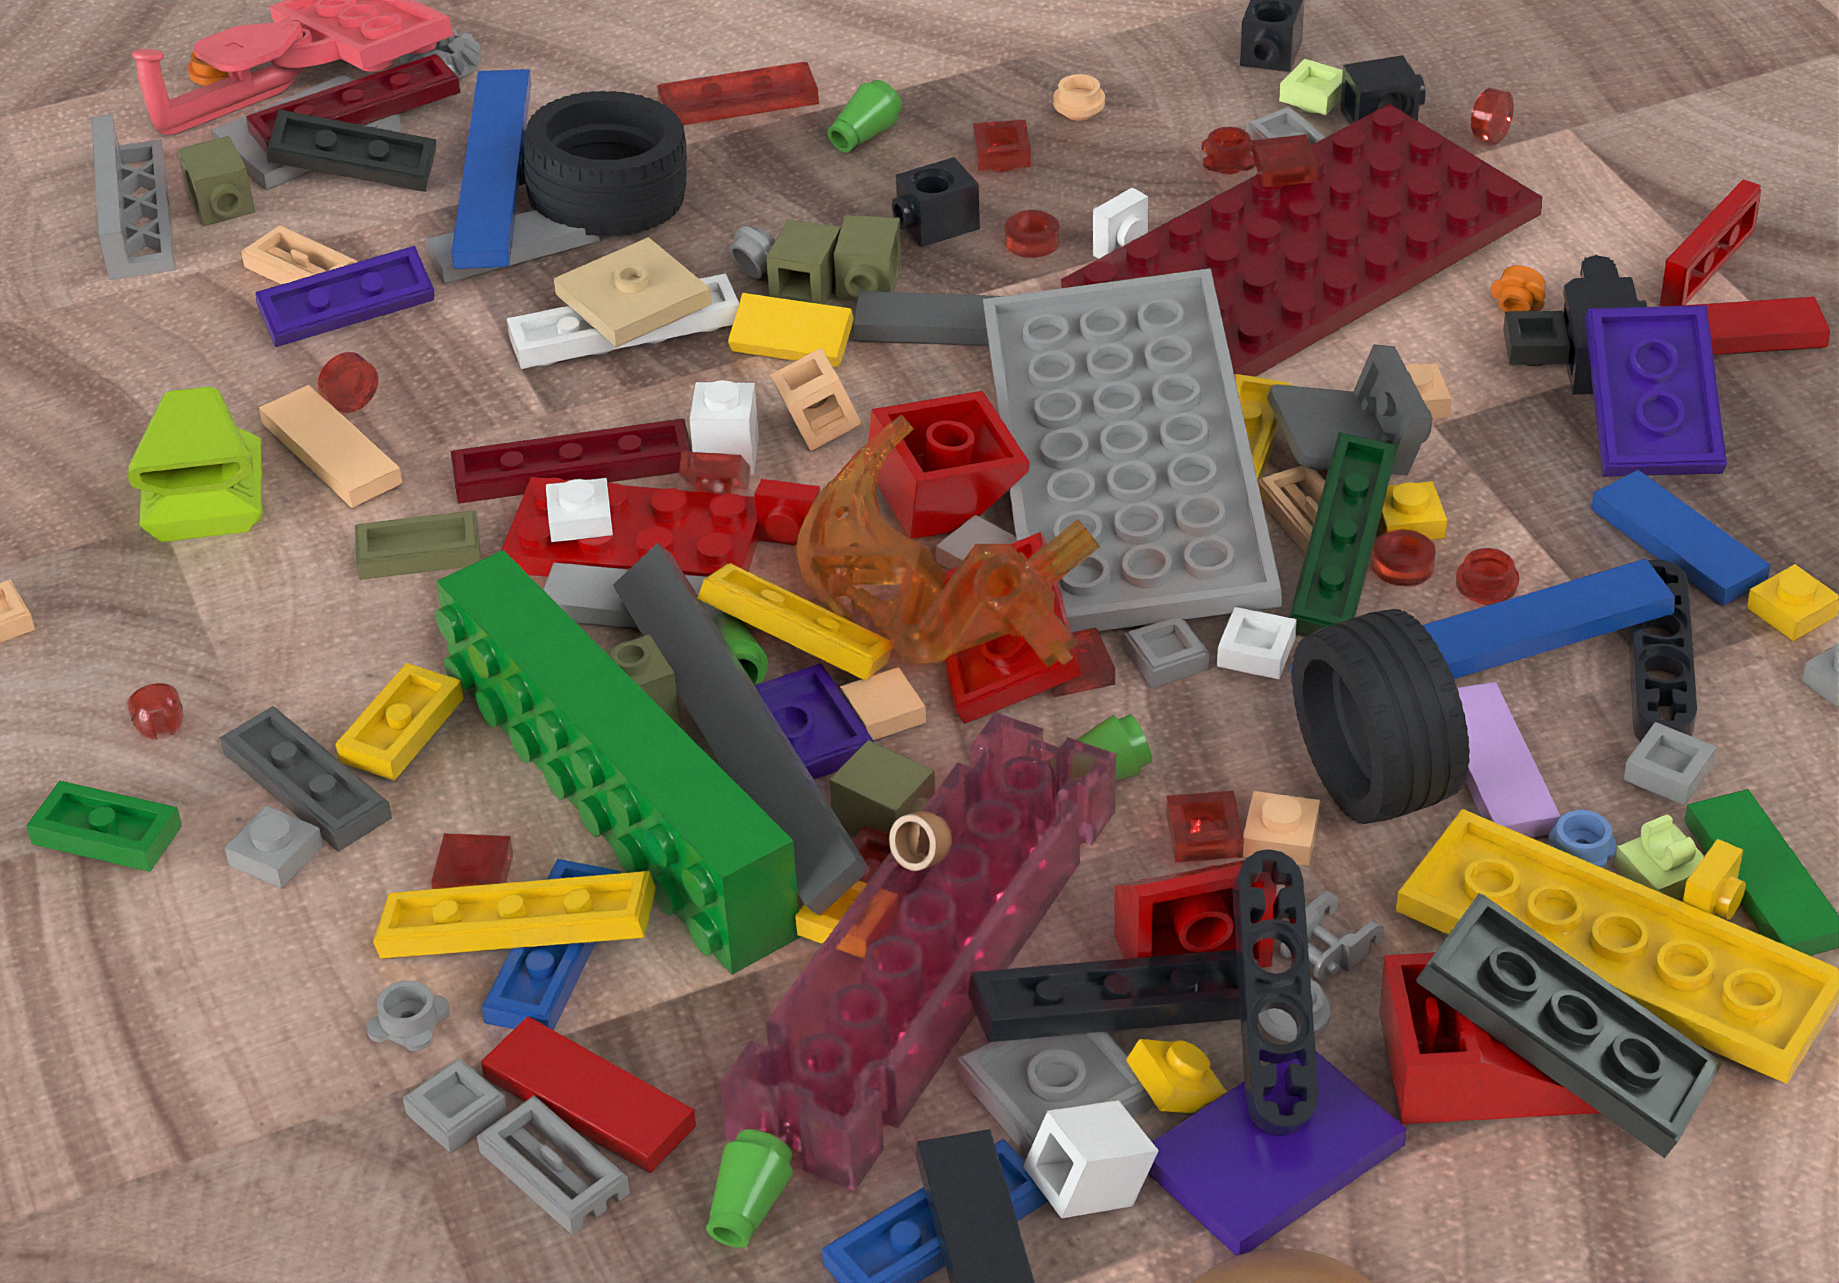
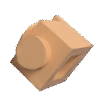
[770,348,862,452]

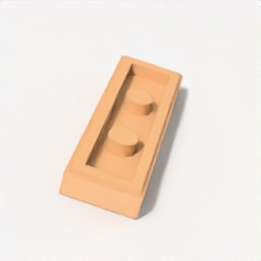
[259,385,403,508]

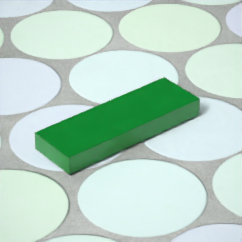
[1684,789,1839,956]

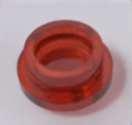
[1456,548,1520,605]

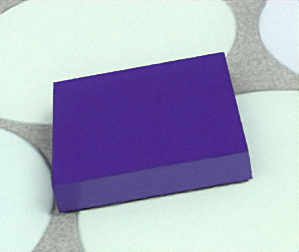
[754,663,875,780]

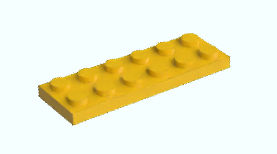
[1396,809,1839,1084]

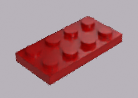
[501,477,759,577]

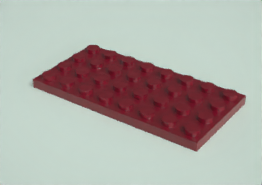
[1061,104,1543,377]

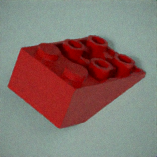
[1379,952,1600,1124]

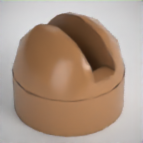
[889,811,952,871]

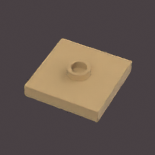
[554,237,712,347]

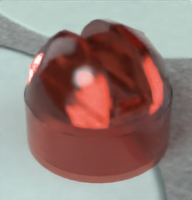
[127,683,183,740]

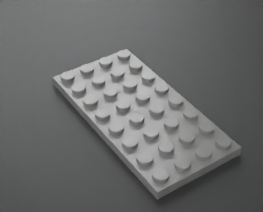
[983,268,1282,634]

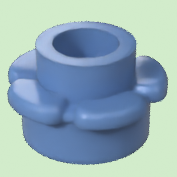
[1548,810,1617,868]

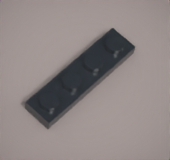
[967,949,1259,1042]

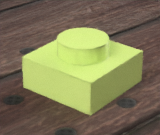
[1280,59,1343,115]

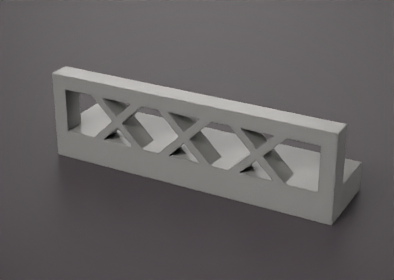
[91,114,175,280]

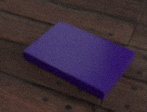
[1585,305,1727,477]
[1148,1051,1407,1256]

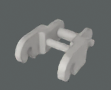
[1280,891,1384,981]

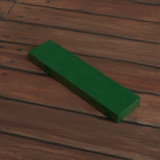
[1289,432,1398,635]

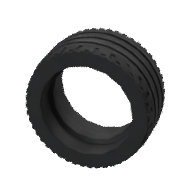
[524,91,687,236]
[1292,609,1470,824]

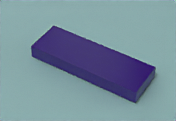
[255,246,435,347]

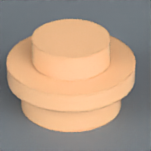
[1053,74,1105,121]

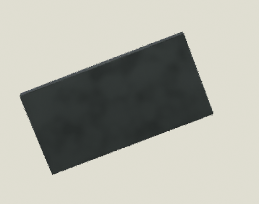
[1416,893,1722,1158]

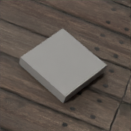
[956,1031,1156,1156]

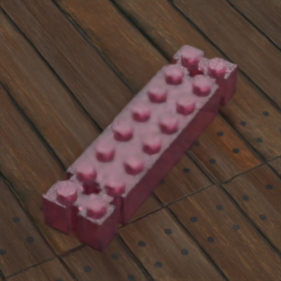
[720,712,1116,1191]

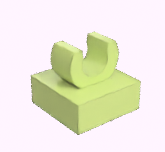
[1614,814,1704,900]

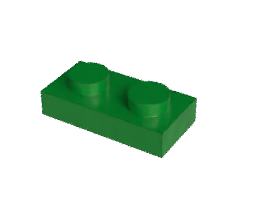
[26,780,182,872]

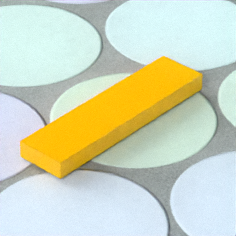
[373,871,656,959]

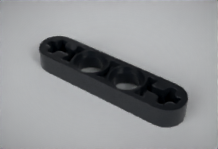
[1628,560,1697,742]
[1233,849,1319,1136]

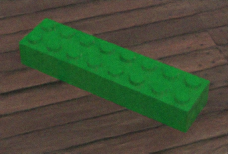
[435,550,801,975]

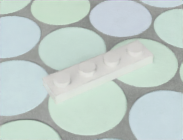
[507,273,739,369]

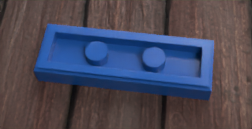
[1591,470,1771,606]
[482,859,621,1030]
[822,1139,1049,1283]

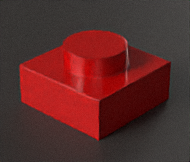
[754,478,824,548]

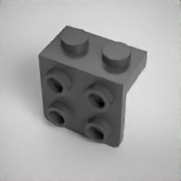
[1267,344,1433,476]

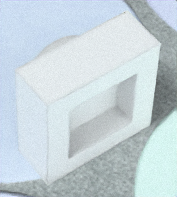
[1093,187,1148,259]
[546,478,613,542]
[1217,607,1296,679]

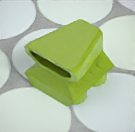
[128,387,264,542]

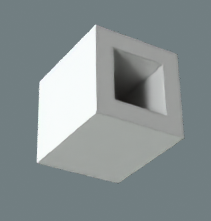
[690,380,759,476]
[1023,1100,1158,1218]

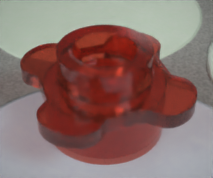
[1201,127,1256,174]

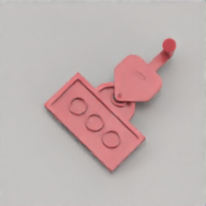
[132,0,454,135]

